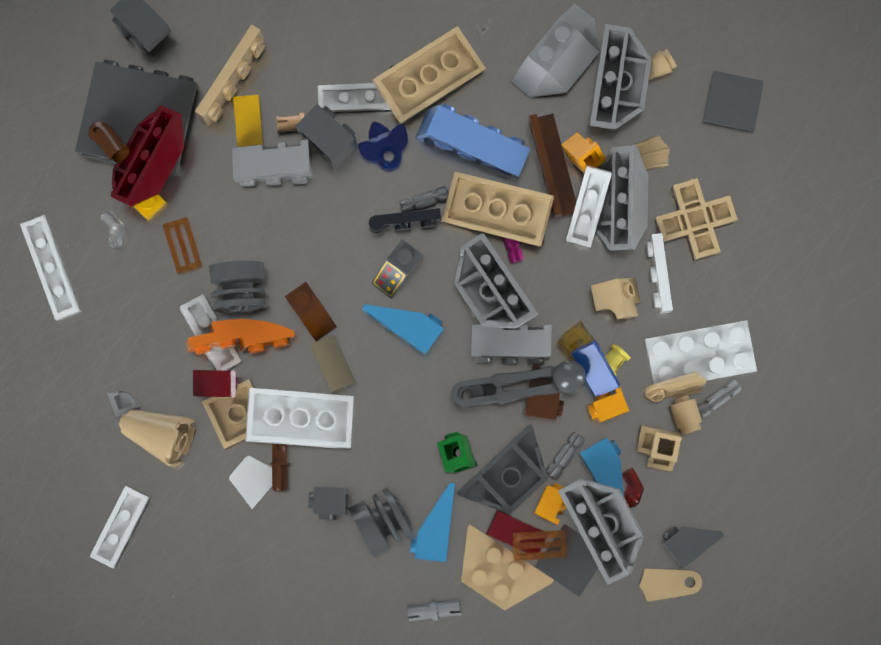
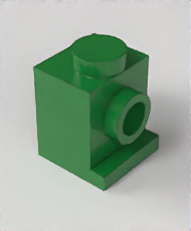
[437,432,478,474]

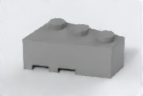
[232,140,313,187]
[471,325,552,365]

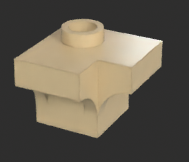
[591,278,641,319]
[636,425,682,472]

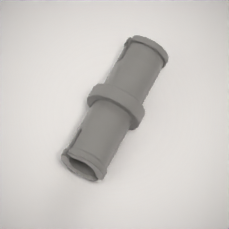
[407,599,462,622]

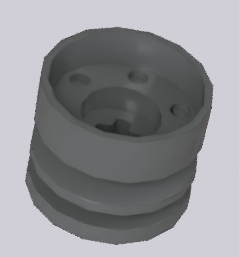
[209,261,266,314]
[348,487,413,557]

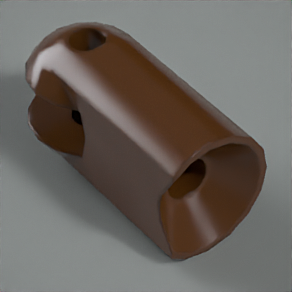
[88,121,130,164]

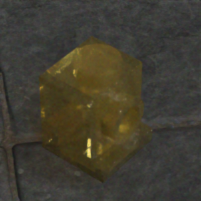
[558,320,600,361]

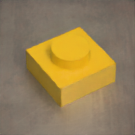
[134,195,166,221]

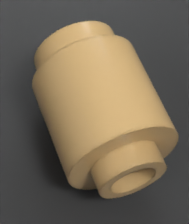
[670,395,702,435]

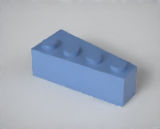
[415,103,531,178]

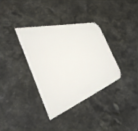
[229,456,272,509]

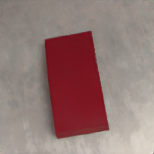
[193,370,238,397]
[486,510,548,557]

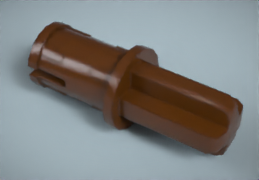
[269,443,290,492]

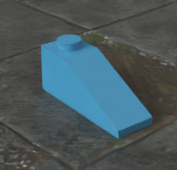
[362,304,444,356]
[579,437,624,497]
[410,483,455,562]

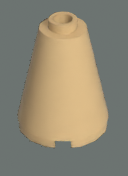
[119,410,195,468]

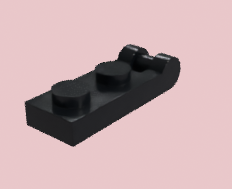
[369,208,441,234]

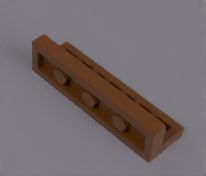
[528,114,576,220]

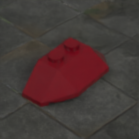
[111,105,184,207]

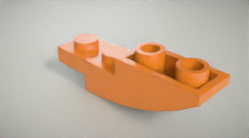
[186,319,295,355]

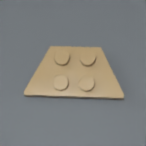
[461,524,554,610]

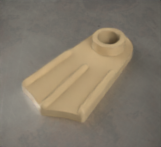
[634,135,670,170]
[645,371,706,402]
[639,569,702,602]

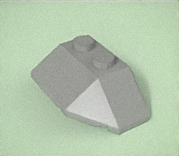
[510,4,599,98]
[590,24,652,130]
[595,145,649,251]
[454,233,538,329]
[558,478,644,585]

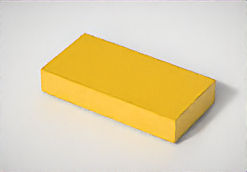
[233,94,264,147]

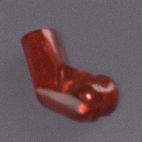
[622,467,644,508]

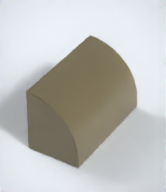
[310,336,356,394]

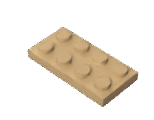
[195,24,265,126]
[372,26,486,124]
[442,172,554,247]

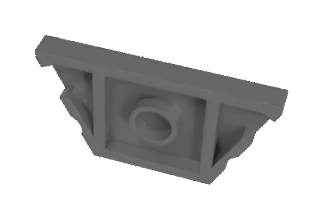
[457,424,548,514]

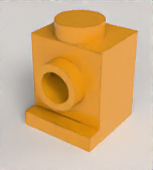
[561,132,606,173]
[587,386,629,424]
[533,483,566,525]

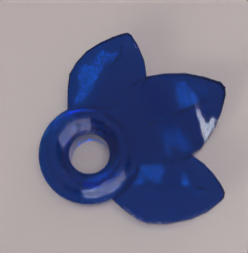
[358,121,408,170]

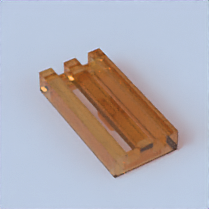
[162,217,203,274]
[512,530,567,561]

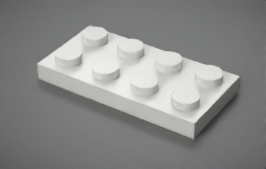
[644,320,757,384]
[245,388,354,449]

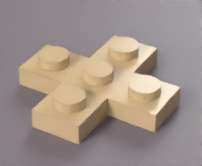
[655,178,738,260]

